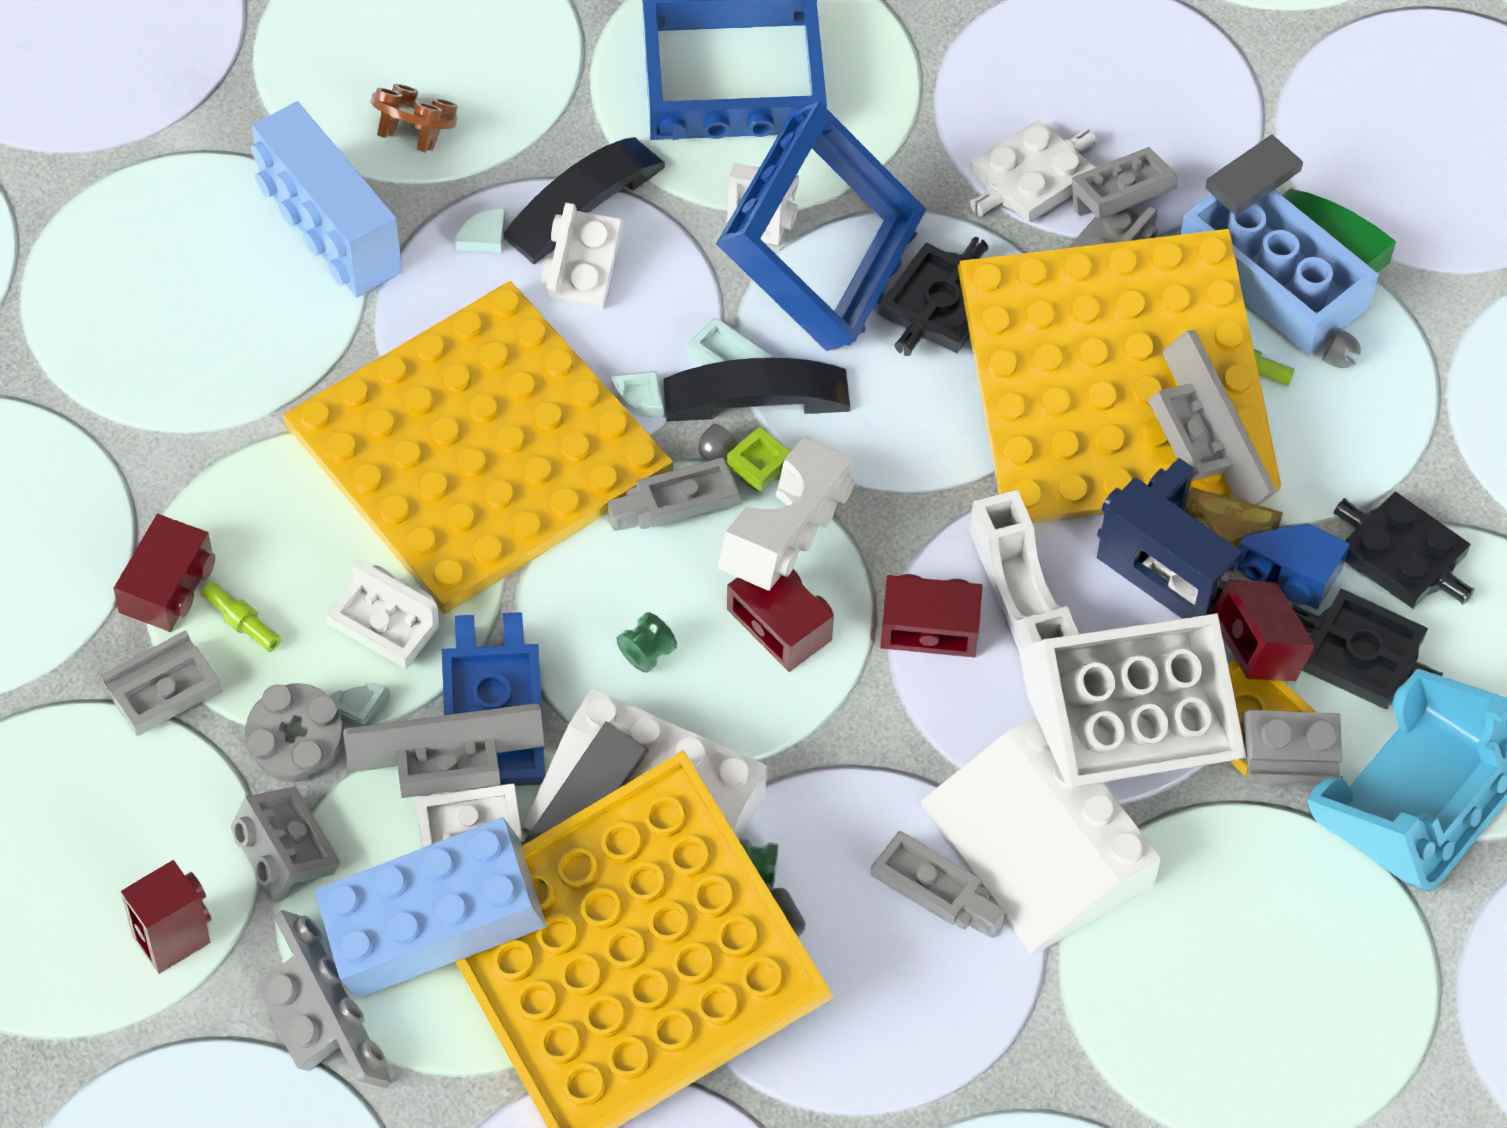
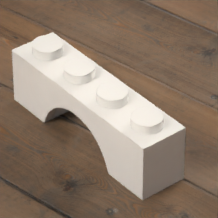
[717,436,855,591]
[969,490,1080,649]

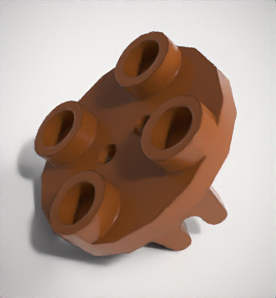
[370,84,458,153]

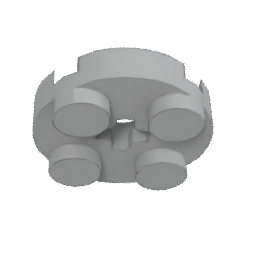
[245,683,345,782]

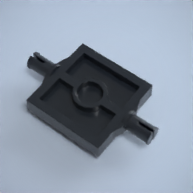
[879,237,989,356]
[1333,491,1475,609]
[1292,588,1443,710]

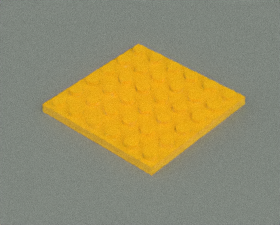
[958,229,1281,523]
[283,280,673,614]
[456,750,834,1128]

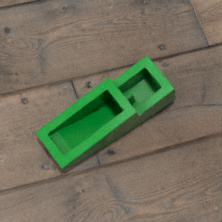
[1282,189,1396,273]

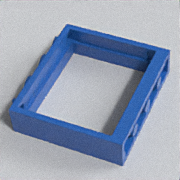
[642,0,827,141]
[716,101,927,351]

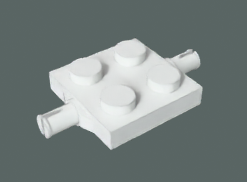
[970,119,1097,223]

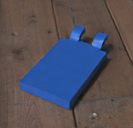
[441,612,545,788]

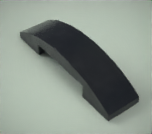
[504,137,665,264]
[663,357,850,422]

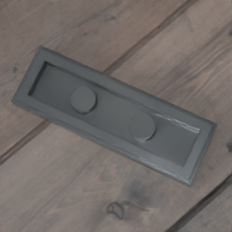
[522,721,649,845]

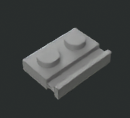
[100,630,222,736]
[1242,710,1343,786]

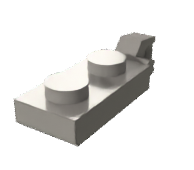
[607,457,741,531]
[871,831,1005,938]

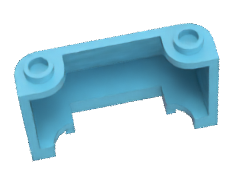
[1307,668,1507,892]

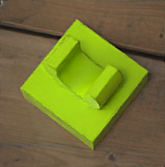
[727,427,791,492]

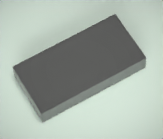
[1205,134,1304,216]

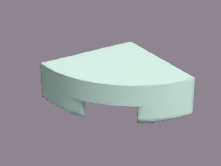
[456,208,505,253]
[612,371,664,418]
[330,683,390,727]

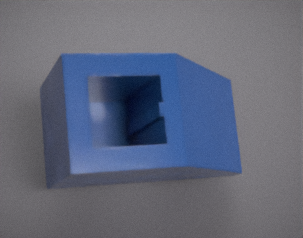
[1236,523,1350,610]

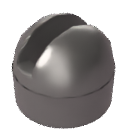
[1322,328,1361,368]
[698,424,738,462]

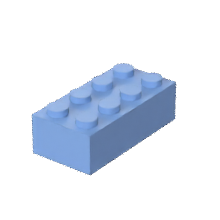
[251,101,402,298]
[1180,190,1379,356]
[314,817,547,999]

